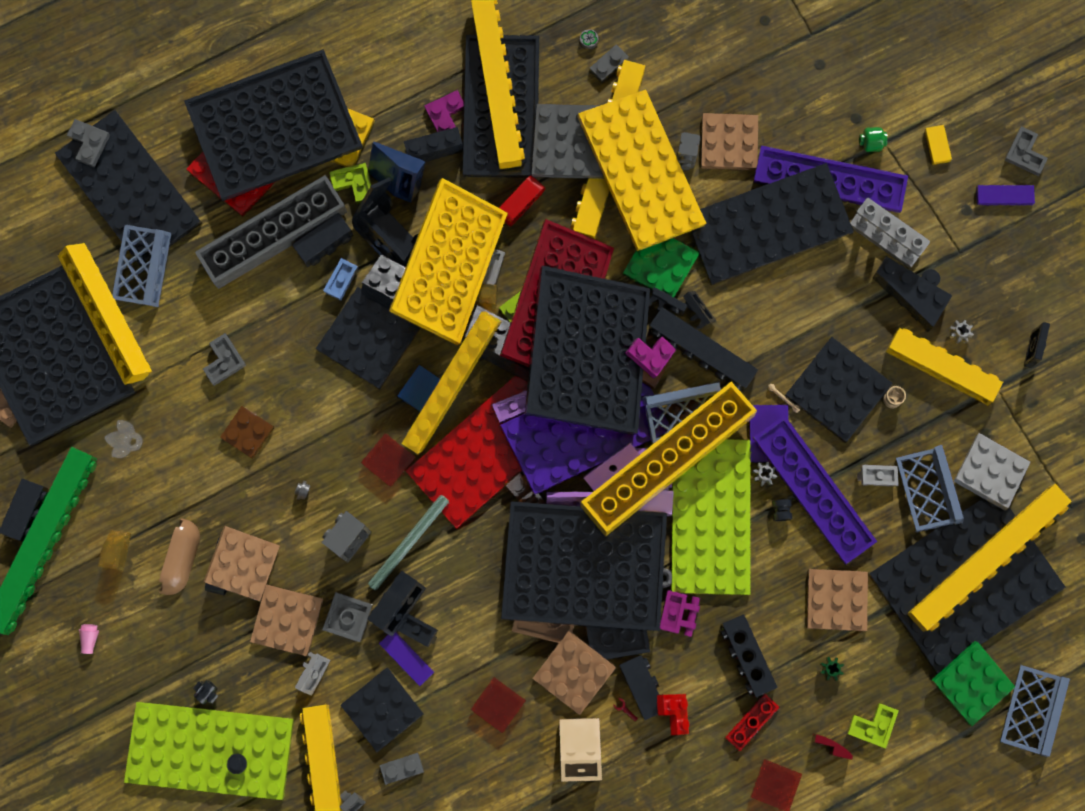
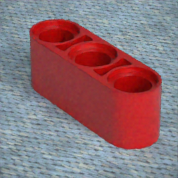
[499,175,546,227]

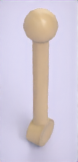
[768,384,801,413]

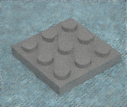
[954,433,1030,511]

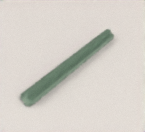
[368,495,449,590]

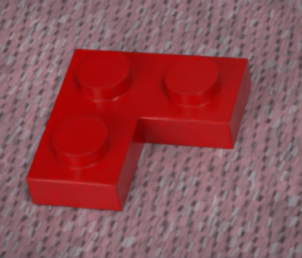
[657,694,689,735]

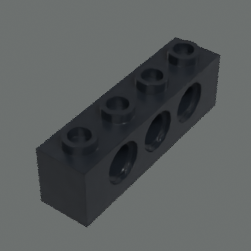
[720,614,778,698]

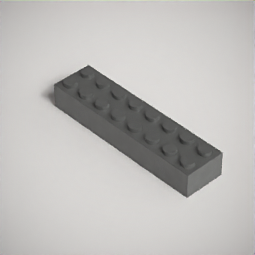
[195,175,347,289]

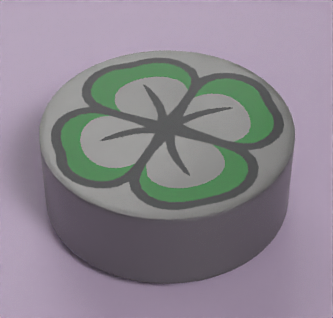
[580,30,598,49]

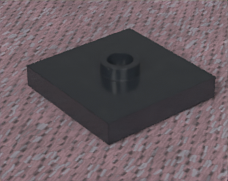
[1024,322,1050,368]

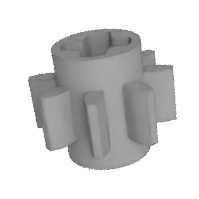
[948,320,974,344]
[752,462,777,486]

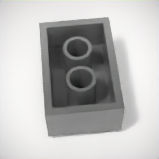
[321,511,372,563]

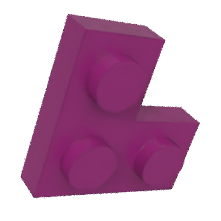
[424,90,465,132]
[625,337,676,378]

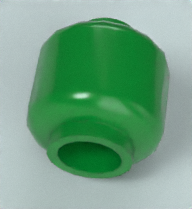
[859,127,887,152]

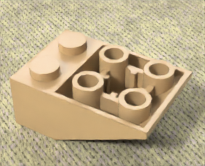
[559,718,602,782]

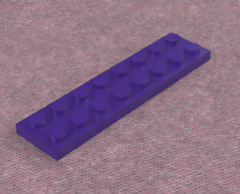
[753,146,908,213]
[753,415,877,565]

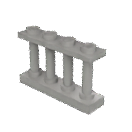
[850,198,930,269]

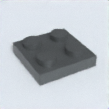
[323,592,373,643]

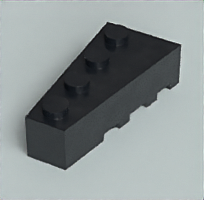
[872,256,952,332]

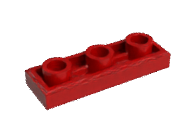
[725,694,780,751]

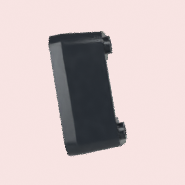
[352,177,419,267]

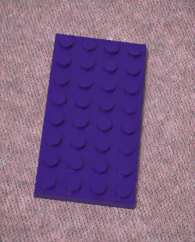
[500,382,670,495]

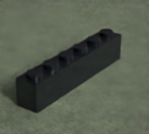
[648,307,758,392]

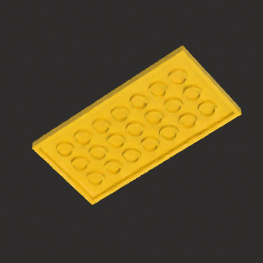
[577,90,706,251]
[389,178,507,345]

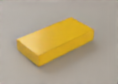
[924,125,952,165]

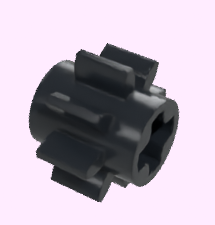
[193,679,218,705]

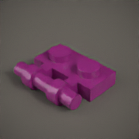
[660,590,700,637]

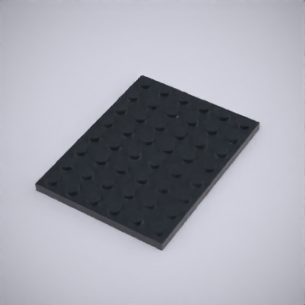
[184,49,363,201]
[0,265,136,446]
[524,266,650,435]
[868,498,1066,674]
[501,502,667,631]

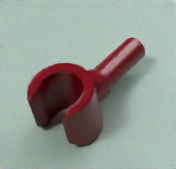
[613,698,638,722]

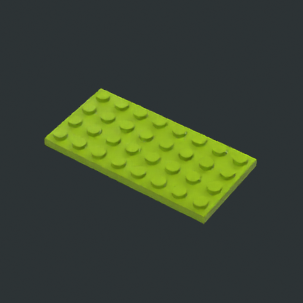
[671,439,750,595]
[124,702,294,800]

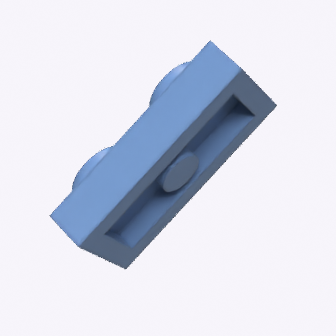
[323,258,359,301]

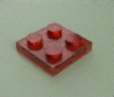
[361,433,415,487]
[470,677,526,733]
[750,759,802,811]

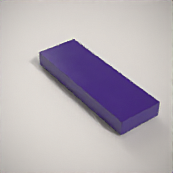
[976,185,1035,205]
[379,632,435,686]

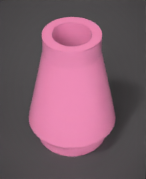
[79,624,99,654]

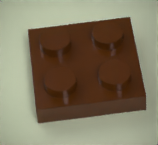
[220,406,274,459]

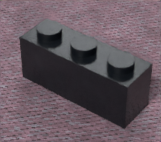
[404,127,463,162]
[292,213,354,267]
[0,479,49,542]
[367,571,426,636]
[619,655,663,720]

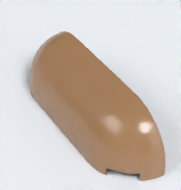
[159,518,200,595]

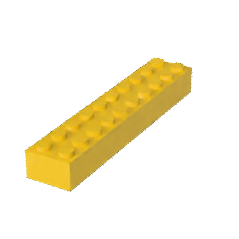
[581,382,757,537]

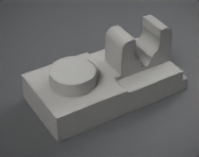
[857,465,898,486]
[295,652,330,696]

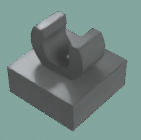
[340,790,366,811]

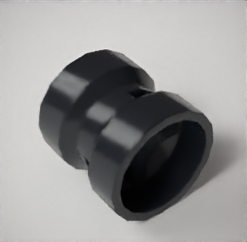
[772,500,793,521]

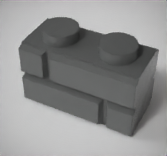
[677,132,700,170]

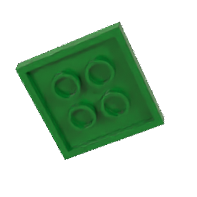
[623,238,700,297]
[931,641,1015,726]

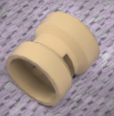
[883,386,906,408]

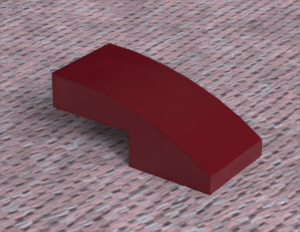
[812,734,853,760]

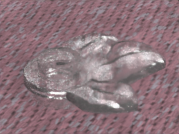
[105,420,143,458]

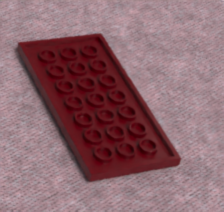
[500,219,614,367]

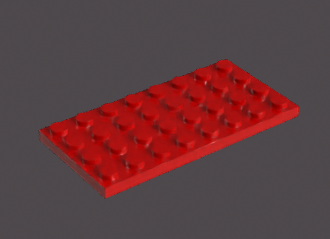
[406,376,528,529]

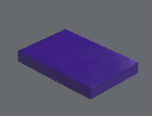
[749,405,788,463]

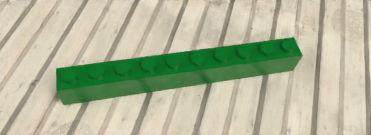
[0,447,97,635]

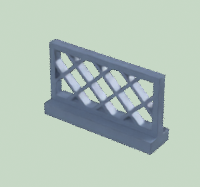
[112,225,171,307]
[641,383,721,443]
[896,445,964,532]
[1000,665,1070,757]

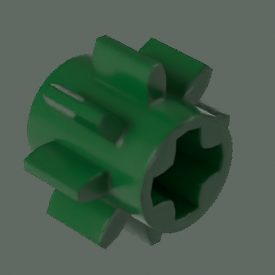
[819,657,844,681]

